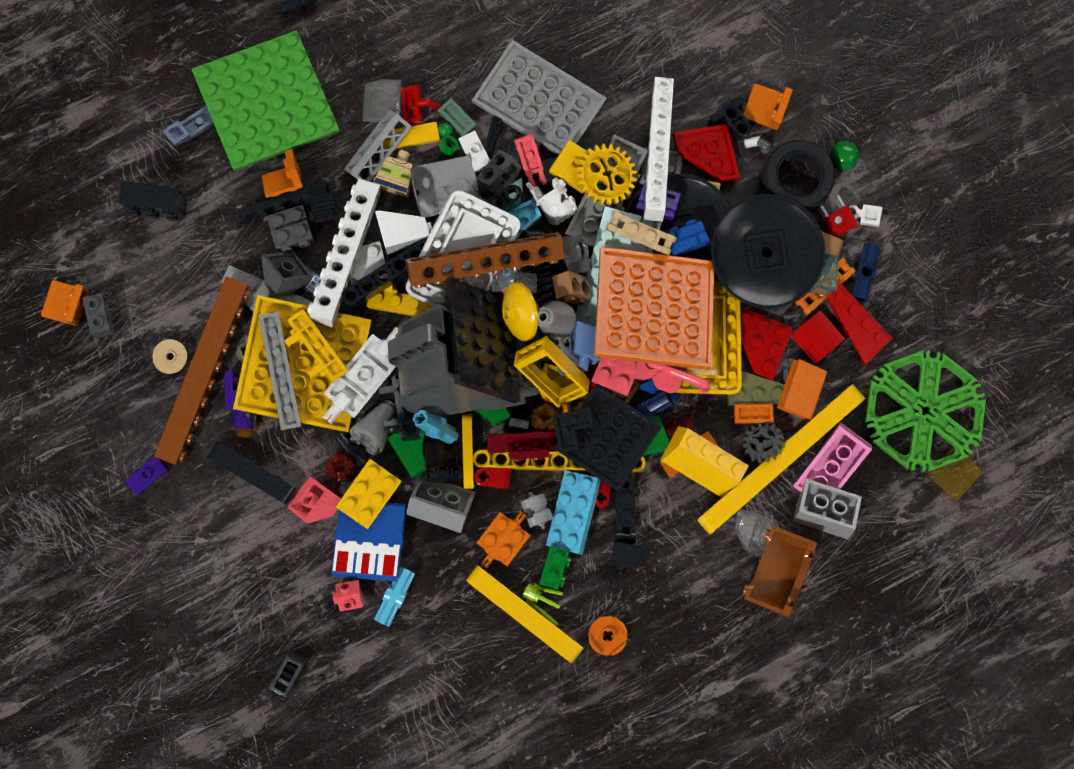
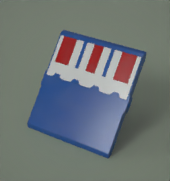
[331,503,407,582]

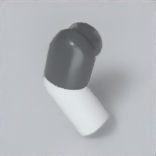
[744,136,772,154]

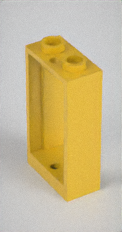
[514,336,590,407]

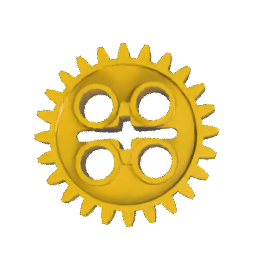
[575,144,637,206]

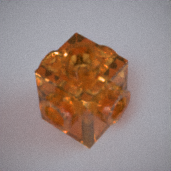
[530,402,558,431]

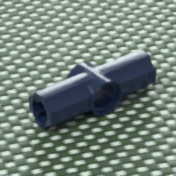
[851,243,880,302]
[633,391,674,419]

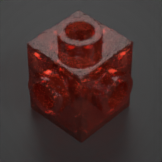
[325,453,355,482]

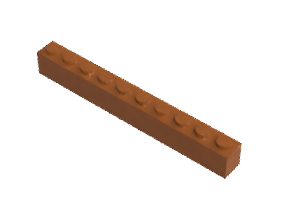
[154,276,251,465]

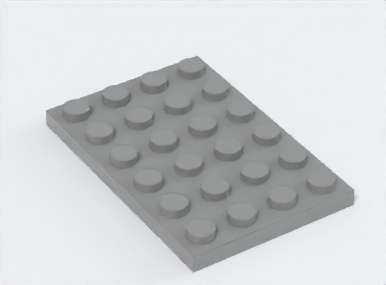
[472,40,607,156]

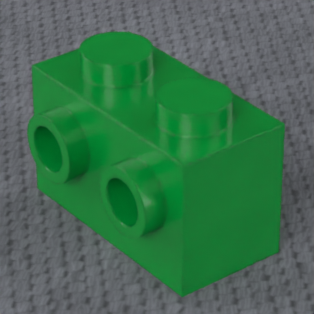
[539,546,572,590]

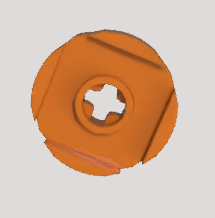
[588,616,627,656]

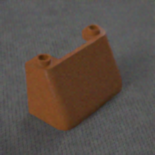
[742,526,817,619]

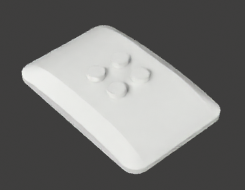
[406,190,520,307]

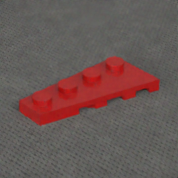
[825,283,892,365]

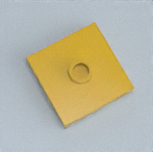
[549,140,601,192]

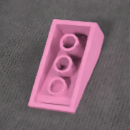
[793,422,872,492]

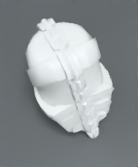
[526,177,577,225]

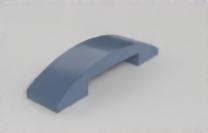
[163,106,214,146]

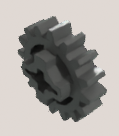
[742,422,785,463]

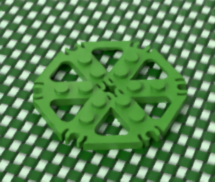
[865,350,986,473]

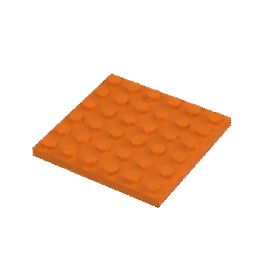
[594,247,714,370]

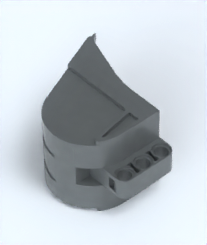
[387,304,539,416]

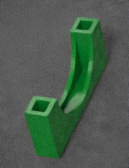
[388,408,511,479]

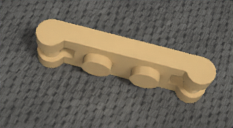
[606,211,677,256]

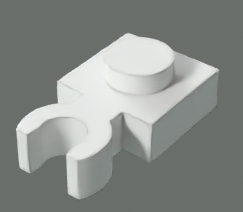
[849,204,882,227]

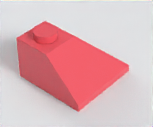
[287,476,341,523]

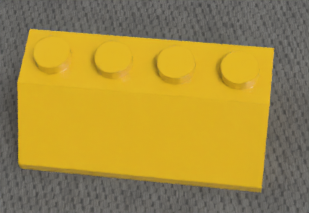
[660,426,749,497]

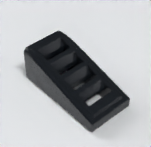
[269,651,307,698]

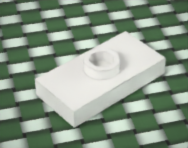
[458,131,490,173]

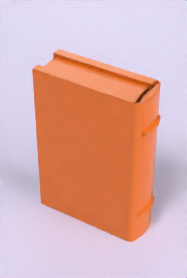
[777,359,827,420]

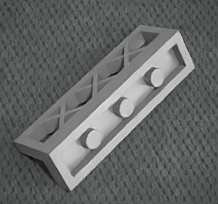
[344,109,412,182]

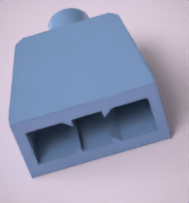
[569,321,601,371]

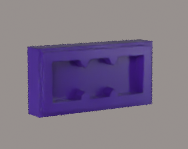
[125,457,169,496]

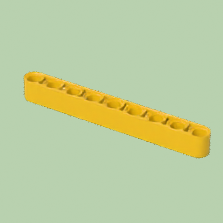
[473,450,646,473]

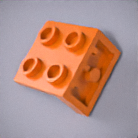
[743,84,793,130]
[262,149,303,198]
[41,280,90,327]

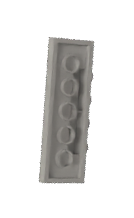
[565,134,648,249]

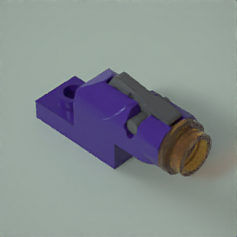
[225,371,257,438]

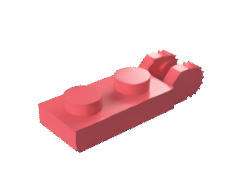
[514,134,546,187]

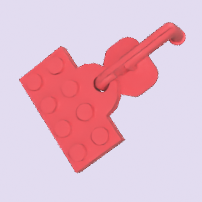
[592,357,710,397]

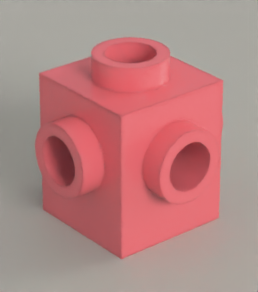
[333,580,363,611]

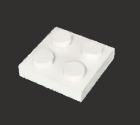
[343,242,389,285]

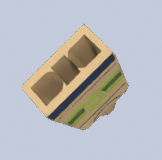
[373,150,413,198]

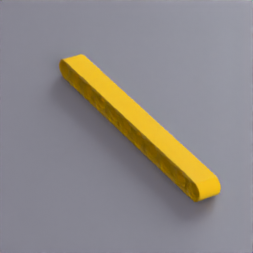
[697,384,865,535]

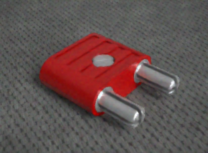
[818,196,859,238]

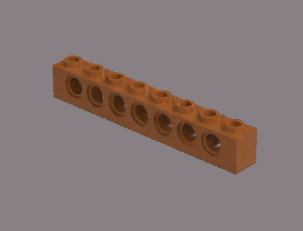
[406,232,565,288]

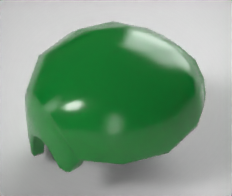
[830,140,859,171]

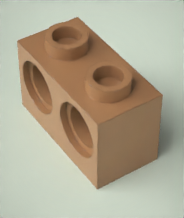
[552,271,592,306]

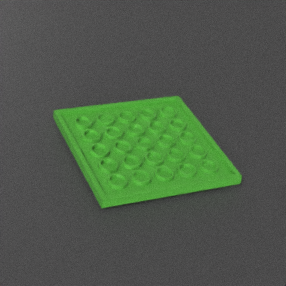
[191,30,339,172]

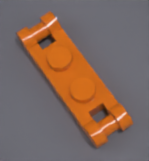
[794,257,856,315]

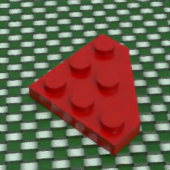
[672,124,740,183]
[740,307,793,381]

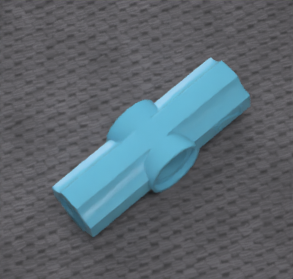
[413,410,459,444]
[374,566,415,627]

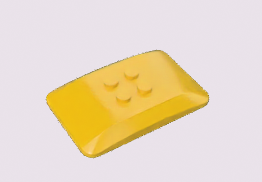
[675,280,742,395]

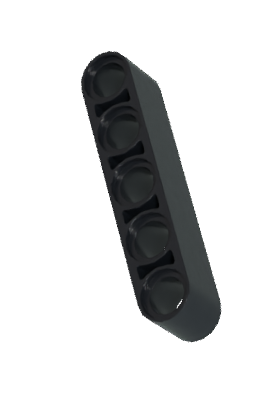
[207,441,297,505]

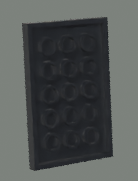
[445,277,520,403]

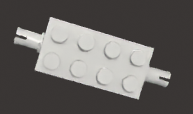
[322,327,398,425]

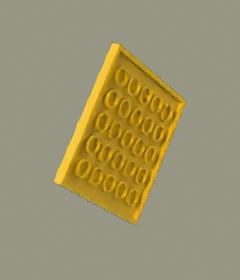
[233,295,371,432]

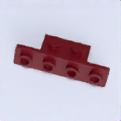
[487,430,557,461]

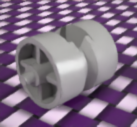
[521,492,554,529]

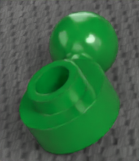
[438,123,459,155]

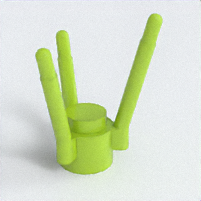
[522,583,563,626]

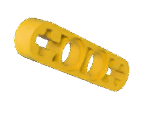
[462,414,474,489]

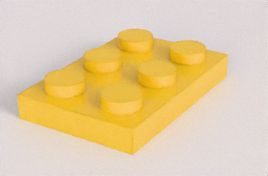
[336,459,402,529]

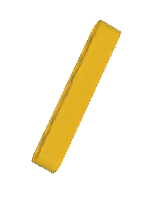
[466,565,584,664]

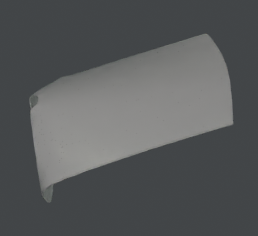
[410,156,479,217]

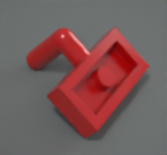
[401,85,441,125]

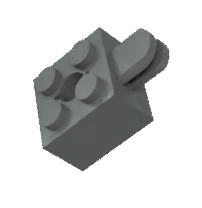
[556,234,592,276]

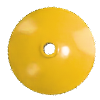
[502,282,538,341]

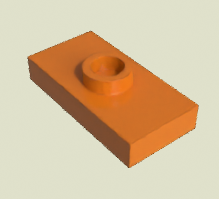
[734,404,774,424]

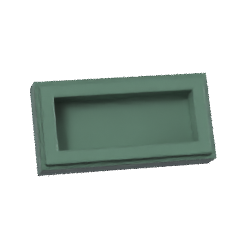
[438,98,477,136]

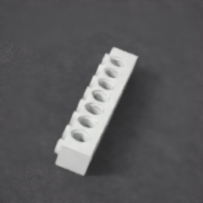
[644,77,674,222]
[307,179,381,327]

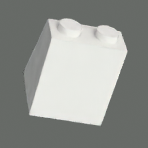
[375,211,432,256]

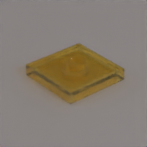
[927,447,983,501]

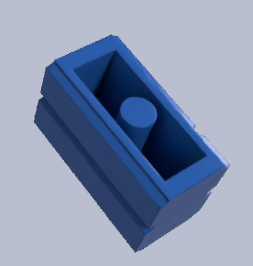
[667,219,709,257]

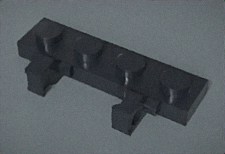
[378,372,421,442]

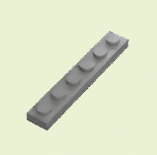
[258,312,301,430]

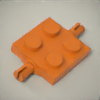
[477,511,531,568]

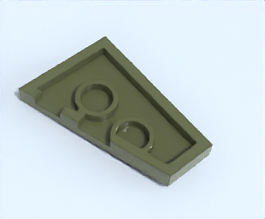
[727,372,785,406]

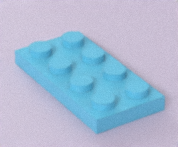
[546,470,601,555]

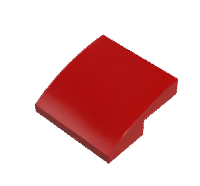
[790,310,845,364]

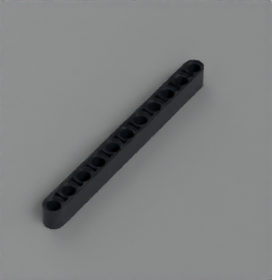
[342,185,523,308]

